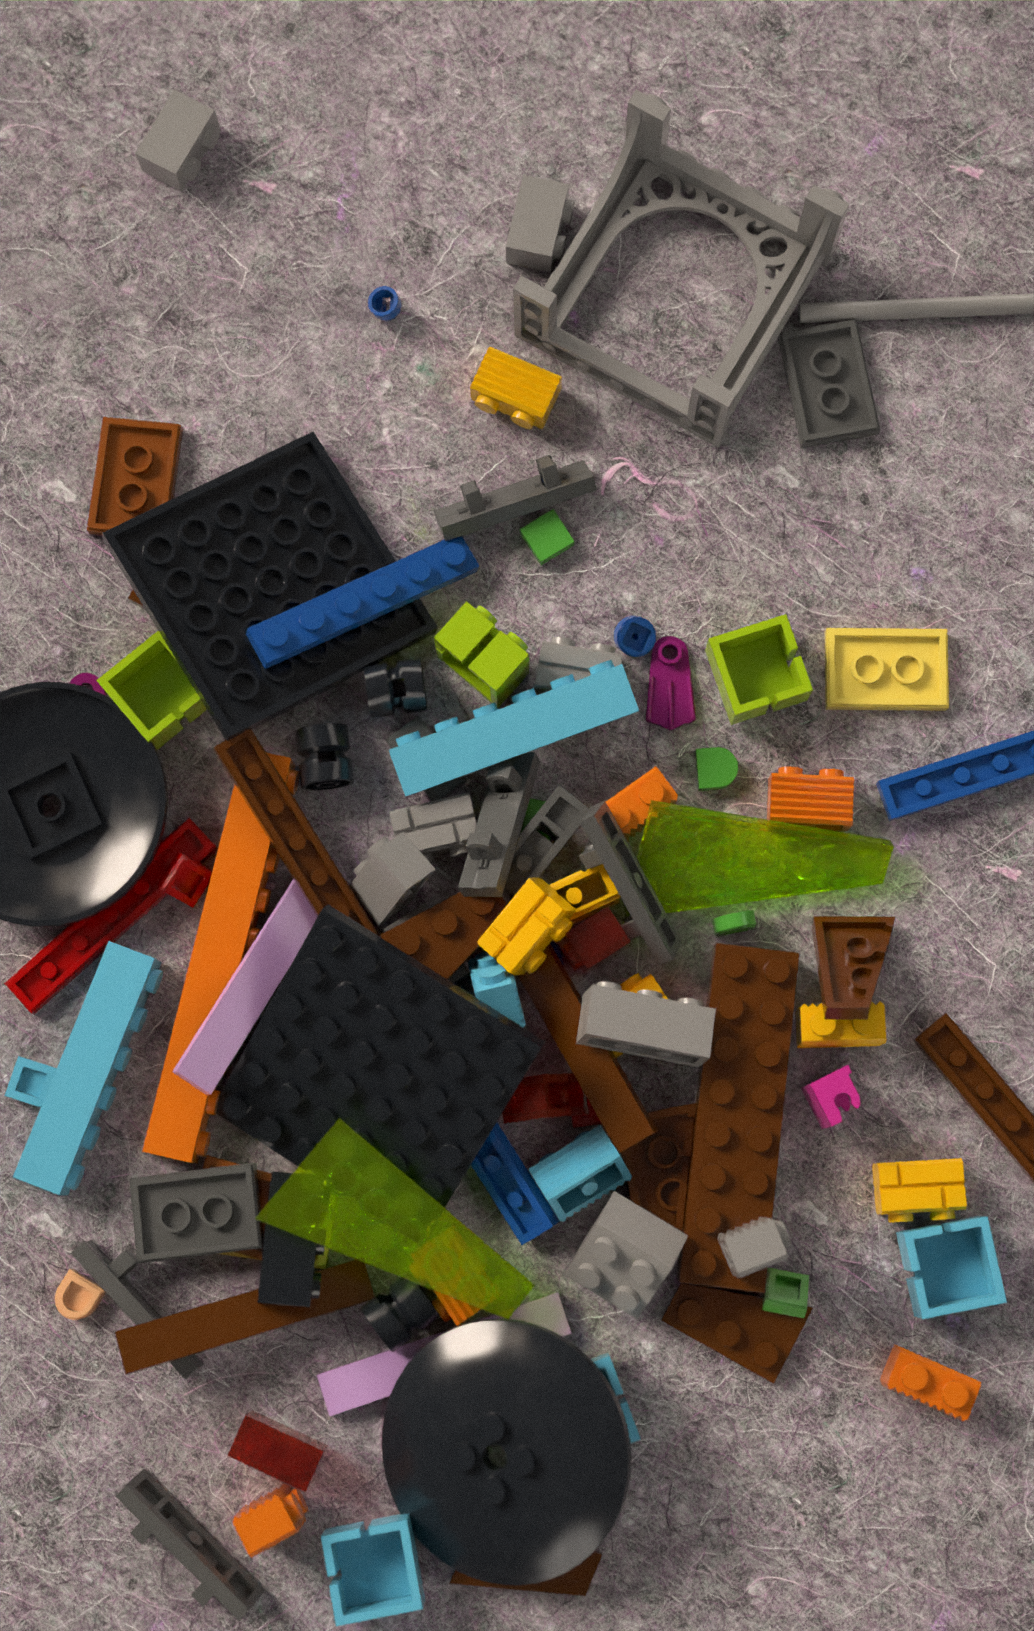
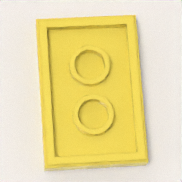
[825,628,949,711]

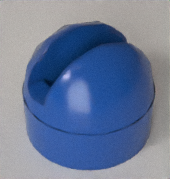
[368,286,402,321]

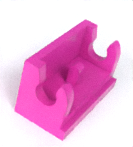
[801,1065,860,1129]

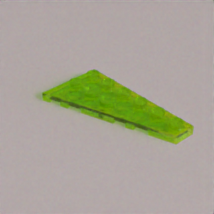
[624,800,894,917]
[255,1118,535,1319]

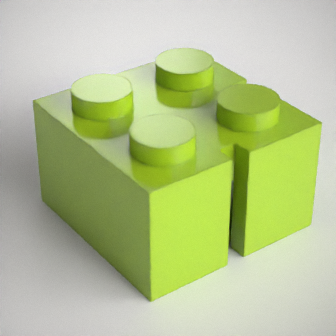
[434,601,529,708]
[705,614,813,725]
[96,631,207,750]

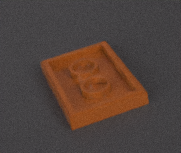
[87,417,183,536]

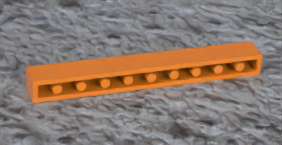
[142,752,300,1164]

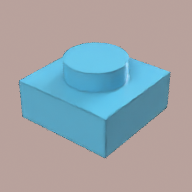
[5,1056,57,1107]

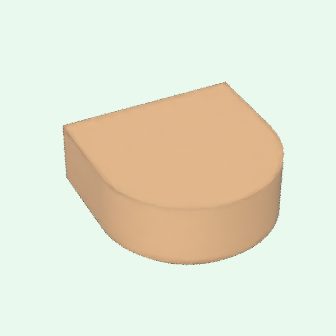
[55,1268,106,1320]

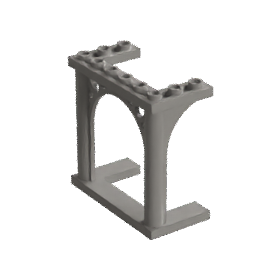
[513,90,849,448]

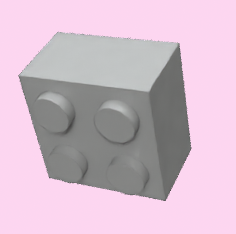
[564,1191,688,1320]

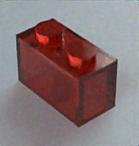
[561,906,631,975]
[502,1073,589,1124]
[227,1410,329,1492]

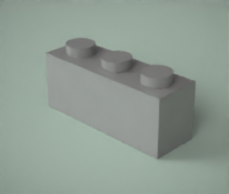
[576,982,716,1067]

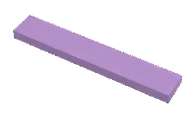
[172,879,317,1095]
[317,1292,572,1417]

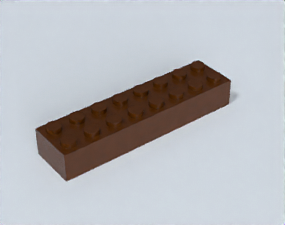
[676,943,800,1293]

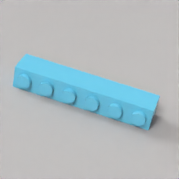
[389,660,639,797]
[13,941,163,1195]

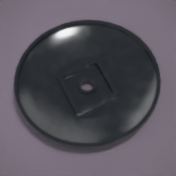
[0,682,168,927]
[382,1319,631,1585]

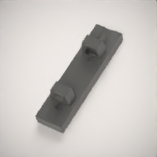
[434,455,597,541]
[458,752,540,897]
[502,785,590,904]
[579,801,682,965]
[71,1240,204,1379]
[116,1469,265,1621]

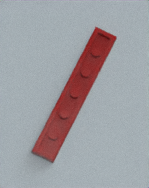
[4,818,218,1015]

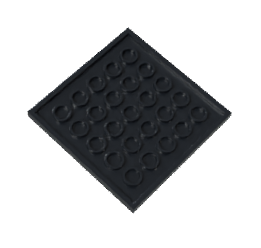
[102,431,438,741]
[216,904,545,1246]

